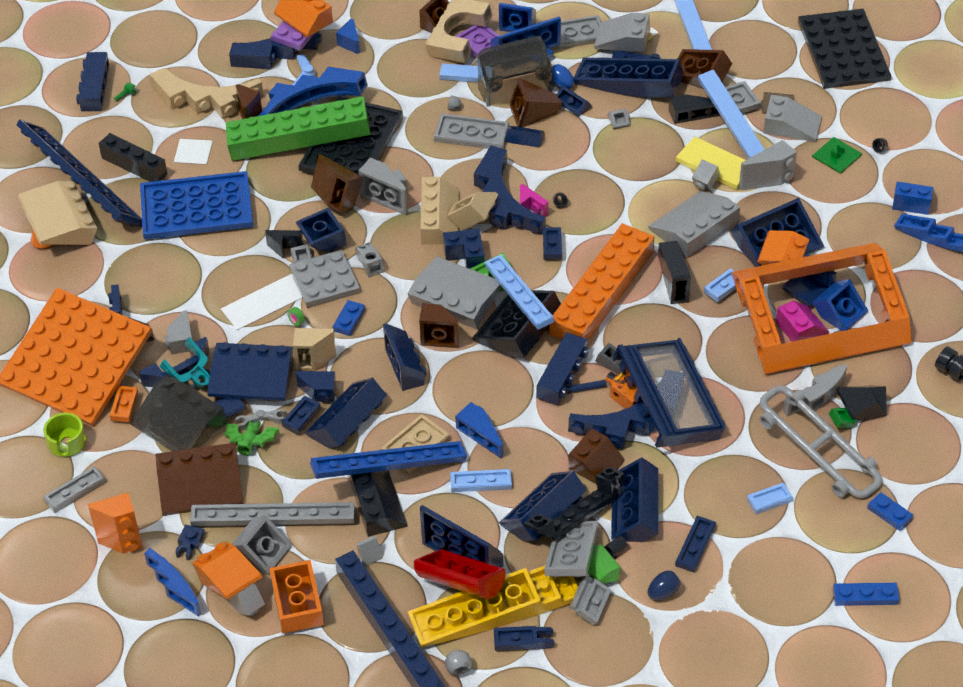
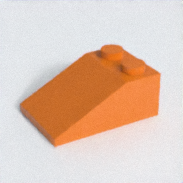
[192,541,263,600]

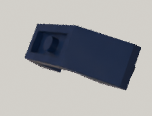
[139,337,210,389]

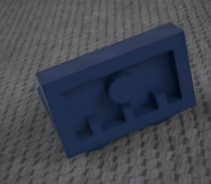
[782,253,837,307]

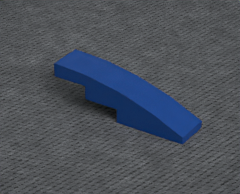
[894,214,963,252]
[144,548,201,616]

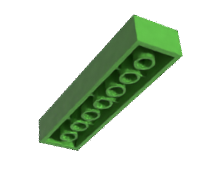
[226,96,371,161]

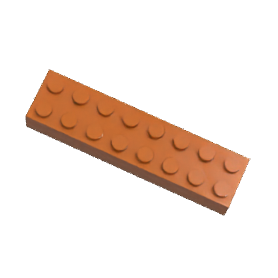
[549,223,655,342]

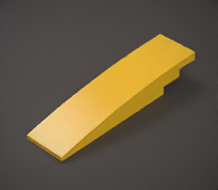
[407,565,578,648]

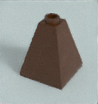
[509,78,562,127]

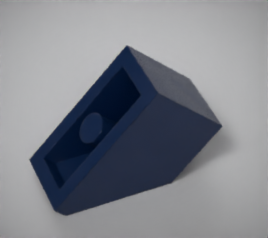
[296,371,336,402]

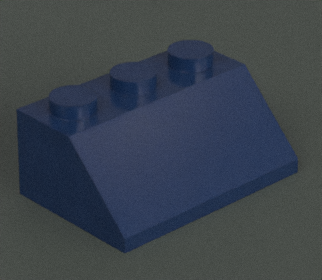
[383,323,426,391]

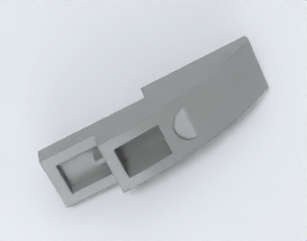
[783,364,847,416]

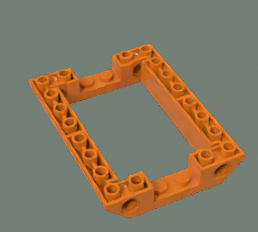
[731,243,911,375]

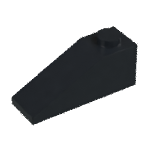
[669,94,721,124]

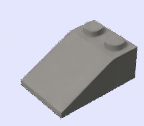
[594,13,650,53]
[763,95,822,142]
[739,140,797,190]
[358,158,408,216]

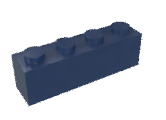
[76,52,110,111]
[536,332,589,405]

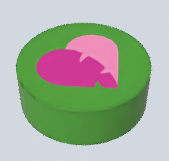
[287,307,305,326]

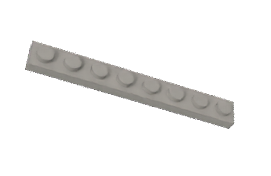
[190,502,355,526]

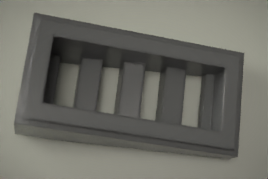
[595,343,622,375]

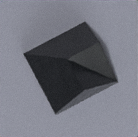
[836,385,887,419]

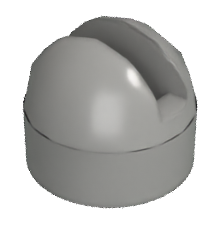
[447,95,461,110]

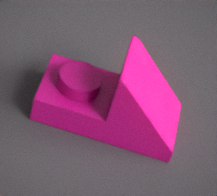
[520,184,549,217]

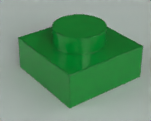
[828,408,856,428]

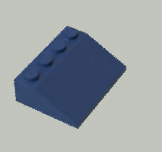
[730,198,824,267]
[207,342,294,401]
[420,505,504,568]

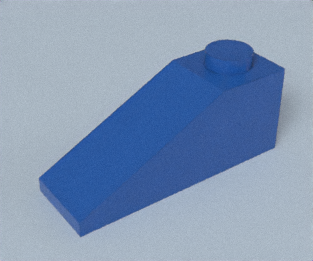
[455,402,503,458]

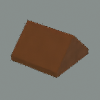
[419,0,449,33]
[235,84,262,119]

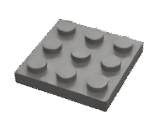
[289,250,360,308]

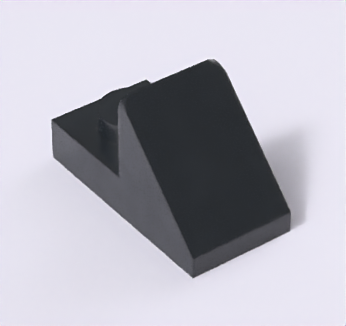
[265,230,304,258]

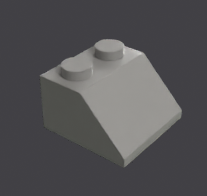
[232,515,292,574]

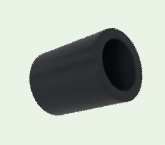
[604,536,628,558]

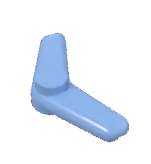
[292,54,316,85]

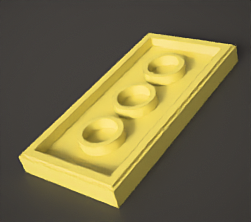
[675,136,745,190]

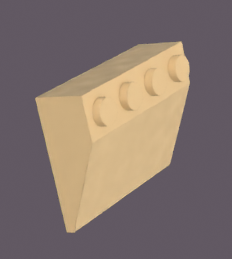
[18,181,97,245]

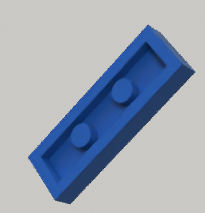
[833,582,899,606]

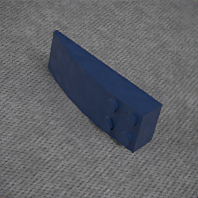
[574,57,684,98]

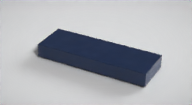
[675,515,716,573]

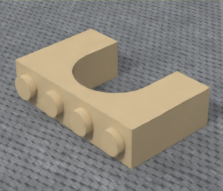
[425,0,493,63]

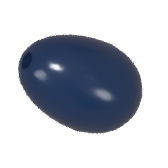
[647,570,681,600]

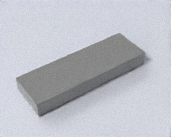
[43,466,106,513]

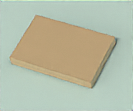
[380,414,450,474]

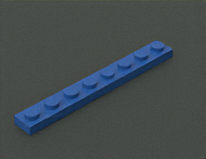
[310,441,467,479]

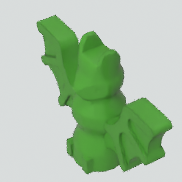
[225,420,280,456]

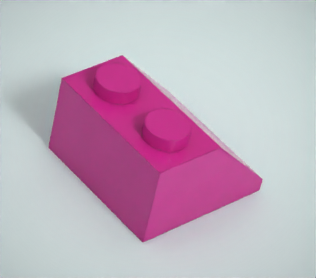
[776,301,829,342]

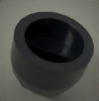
[872,138,888,152]
[553,192,568,208]

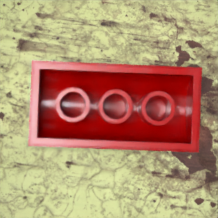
[414,549,506,599]

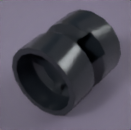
[935,346,963,381]

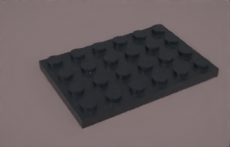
[798,8,891,89]
[298,96,403,175]

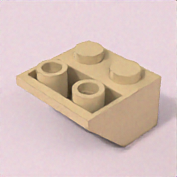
[447,192,498,231]
[293,328,336,371]

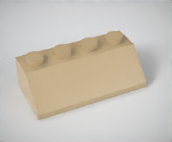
[420,177,459,244]

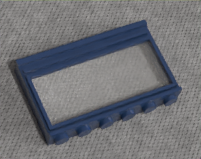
[613,338,725,448]

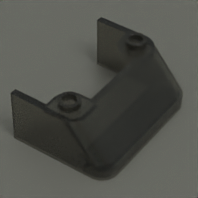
[477,36,552,107]

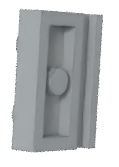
[569,574,611,625]

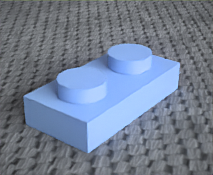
[704,268,736,302]

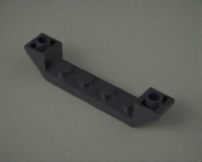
[524,467,624,541]

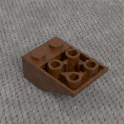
[311,154,362,213]

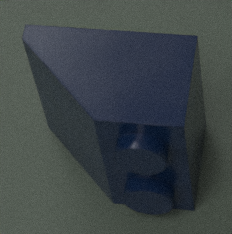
[296,207,347,252]

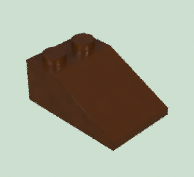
[677,49,733,89]

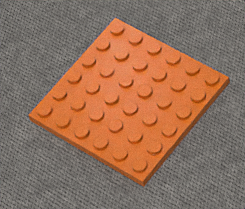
[0,288,153,427]

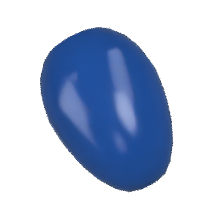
[548,64,574,89]

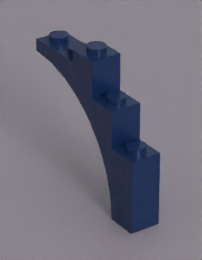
[229,31,322,70]
[474,145,546,235]
[568,370,685,449]

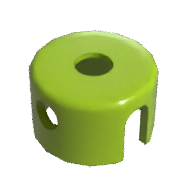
[43,412,86,457]

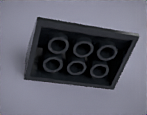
[472,290,561,358]

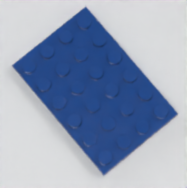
[140,171,253,240]

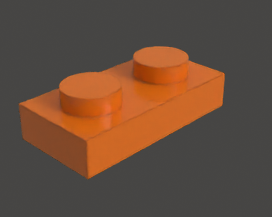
[110,386,139,422]

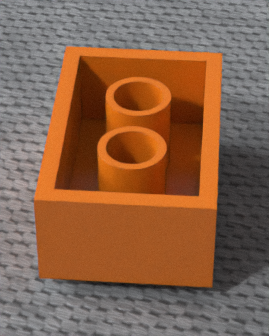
[269,560,324,634]

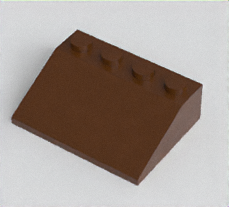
[155,443,243,516]

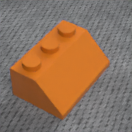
[274,0,333,38]
[88,492,143,553]

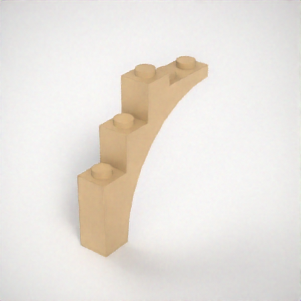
[150,67,264,119]

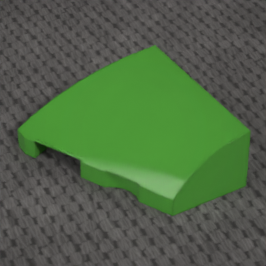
[588,544,621,584]

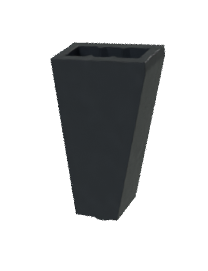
[658,241,691,304]

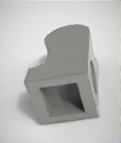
[355,242,384,278]

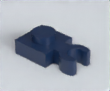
[175,524,205,560]

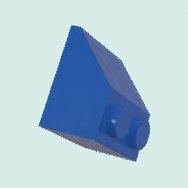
[499,3,536,32]
[892,181,933,215]
[812,279,868,331]

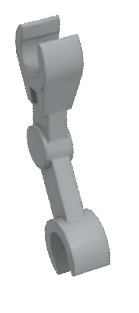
[235,409,287,430]

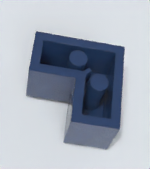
[443,229,485,269]

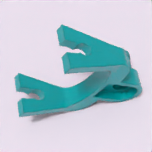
[160,337,210,389]

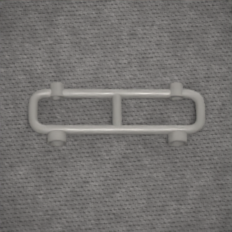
[759,385,882,498]

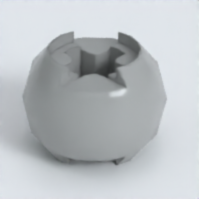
[445,649,472,677]

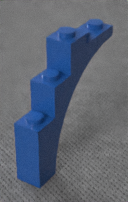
[259,67,368,116]

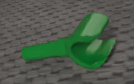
[114,83,137,101]

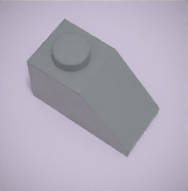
[164,310,192,355]
[228,583,265,616]

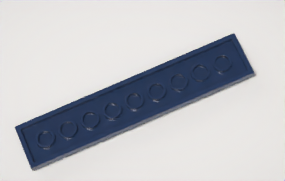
[16,119,142,227]

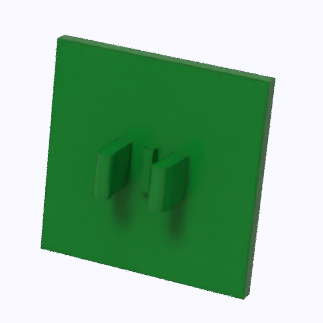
[812,137,862,174]

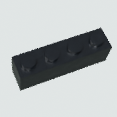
[98,133,168,182]

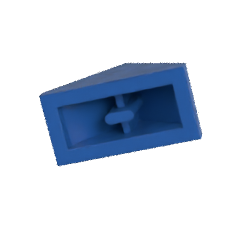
[336,19,360,54]

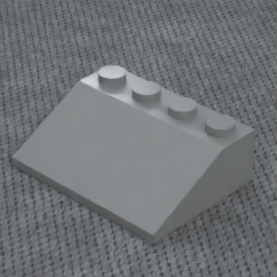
[648,191,740,258]
[408,256,501,330]

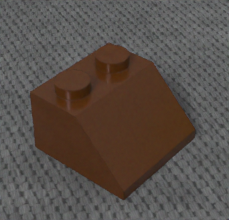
[419,303,459,348]
[568,428,624,485]

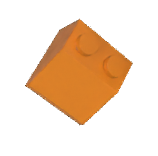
[757,230,809,265]

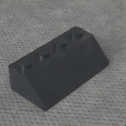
[348,470,407,537]

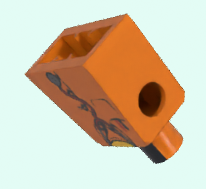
[605,369,655,409]

